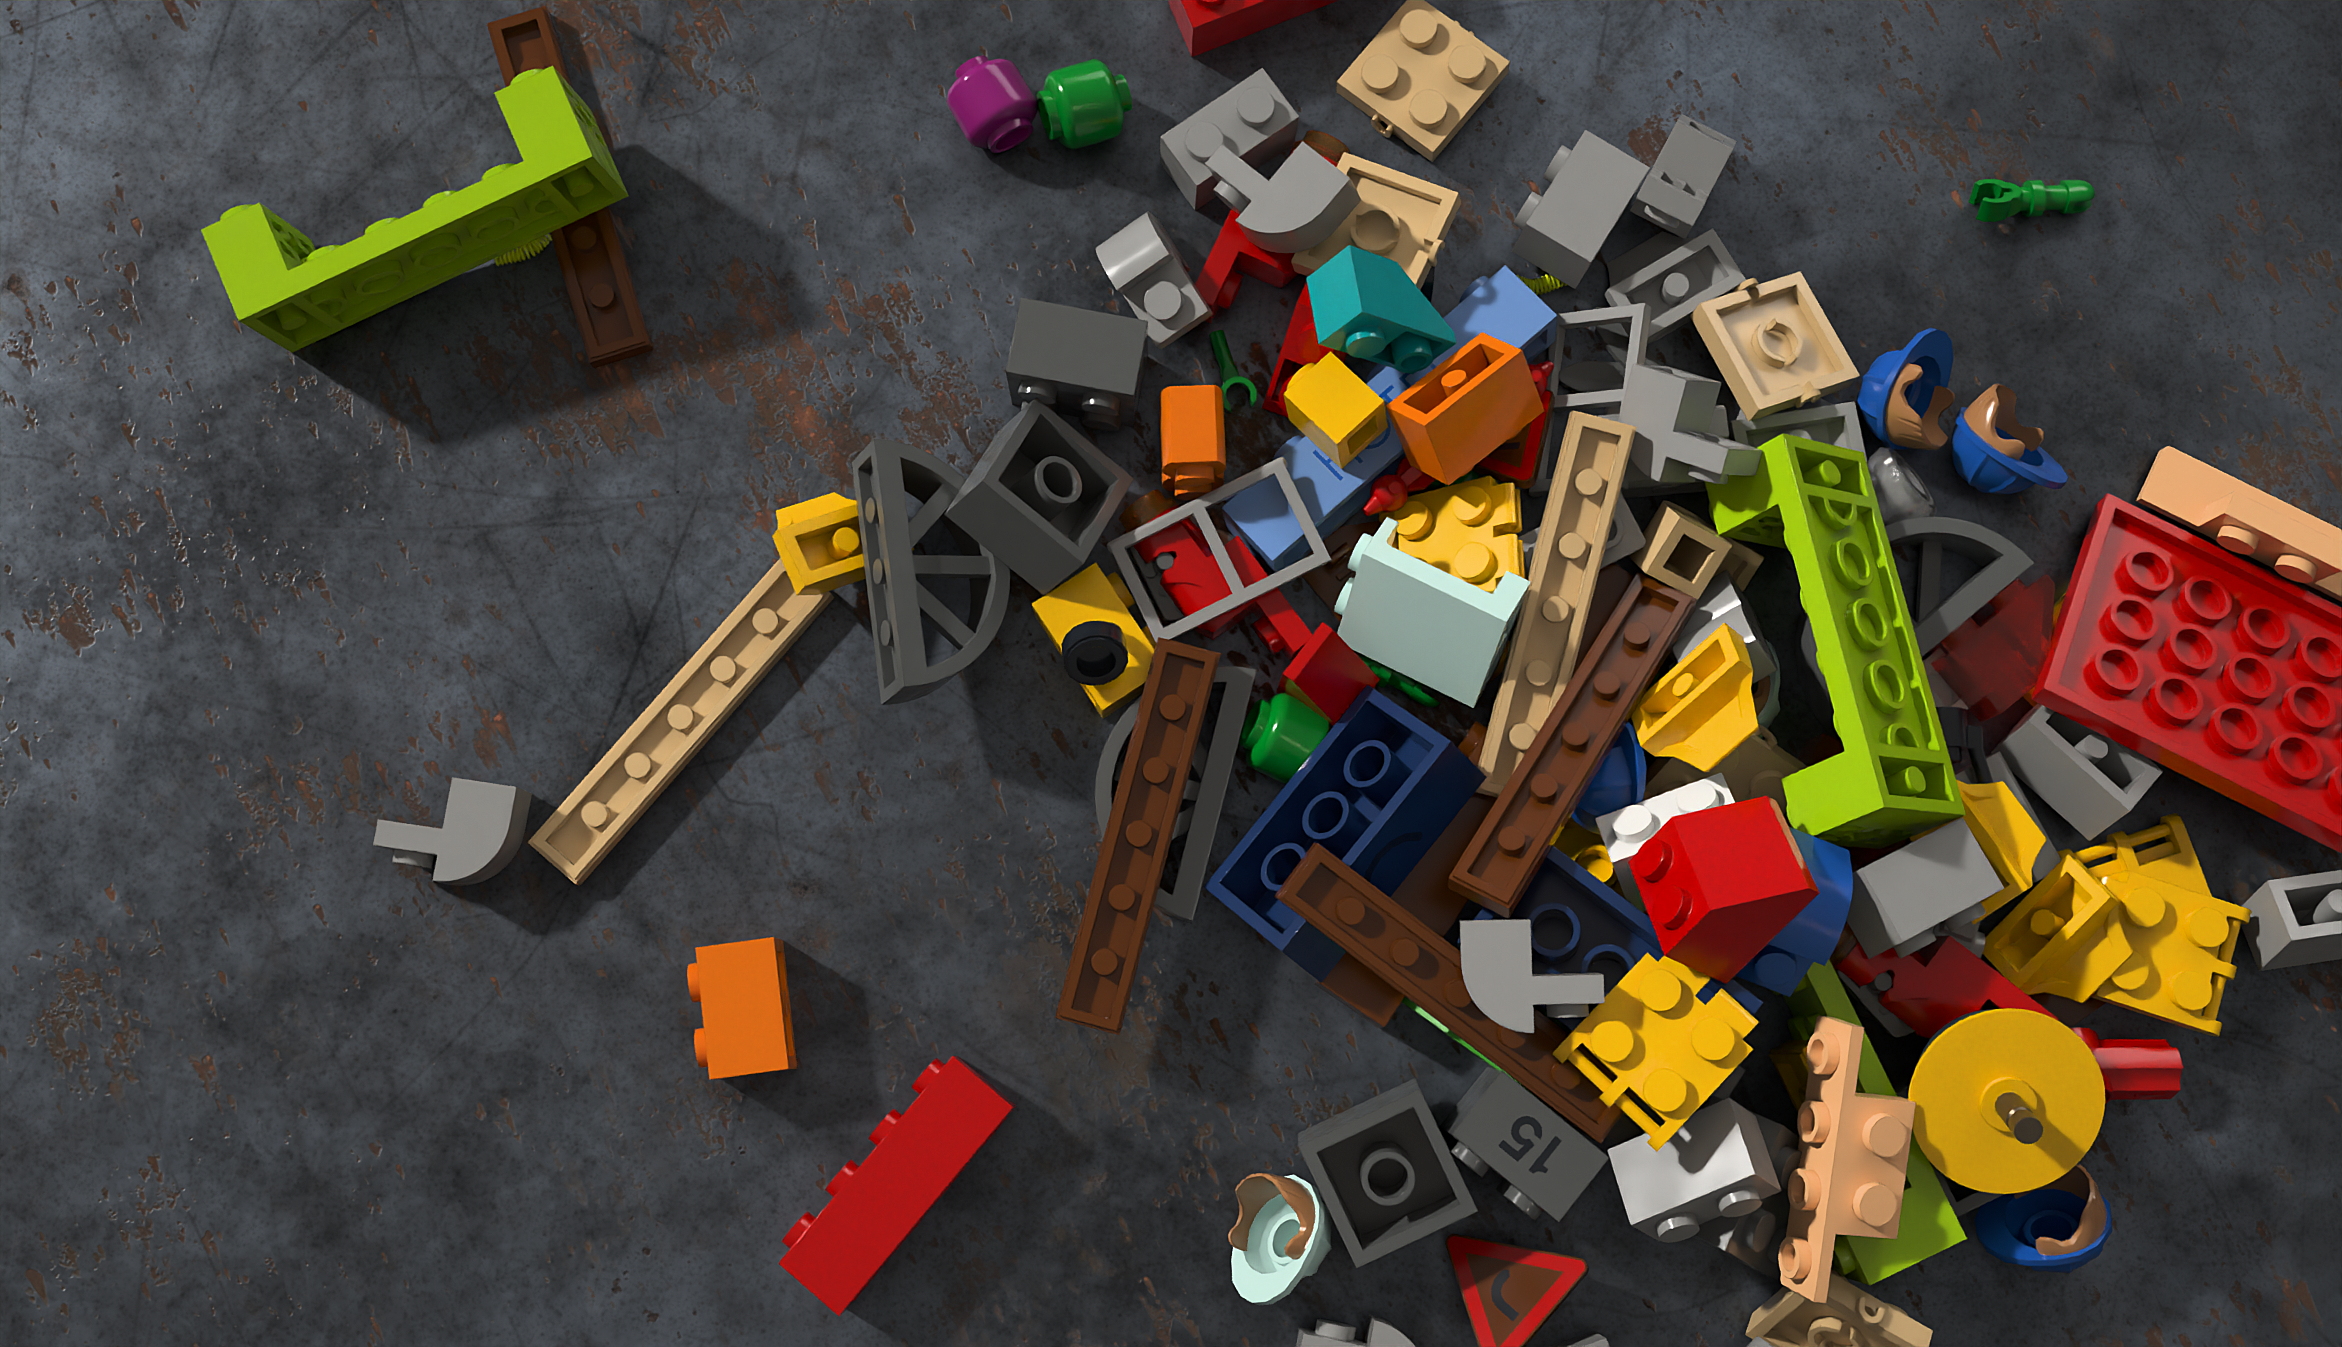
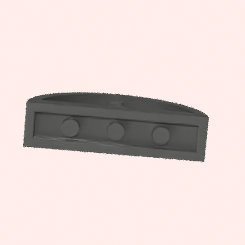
[852,438,1010,705]
[1795,517,2034,731]
[1095,666,1256,924]

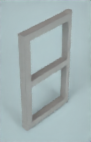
[1528,303,1652,498]
[1107,457,1332,642]

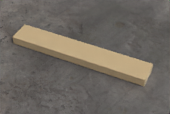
[1475,410,1637,798]
[528,558,834,885]

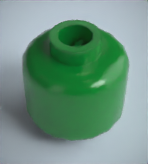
[1036,59,1132,150]
[1239,693,1333,784]

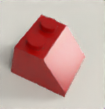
[1628,796,1820,984]

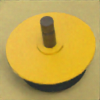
[1908,1008,2105,1194]

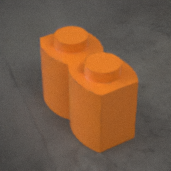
[1159,385,1226,500]

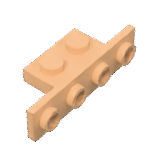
[2136,446,2342,602]
[1778,1015,1916,1303]

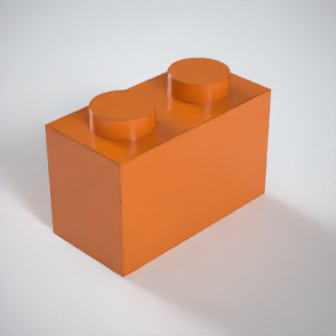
[1386,332,1544,486]
[687,937,797,1080]

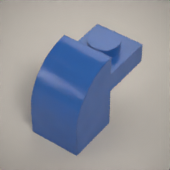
[1735,826,1853,997]

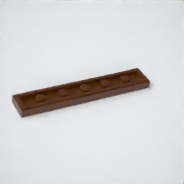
[487,5,654,368]
[1448,573,1697,919]
[1055,637,1221,1035]
[1274,842,1636,1144]

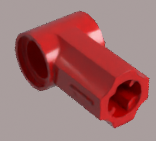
[2070,1027,2183,1104]

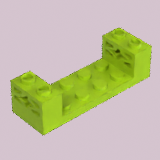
[201,66,629,353]
[1704,433,1966,849]
[1770,959,1967,1285]

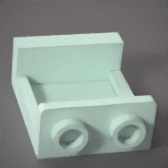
[1334,517,1531,708]

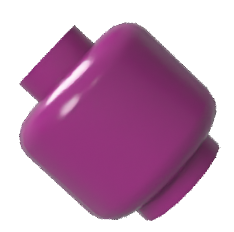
[947,55,1038,153]

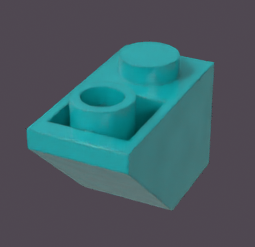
[1306,245,1457,374]

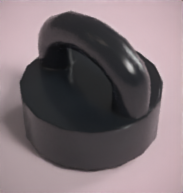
[1061,620,1128,686]

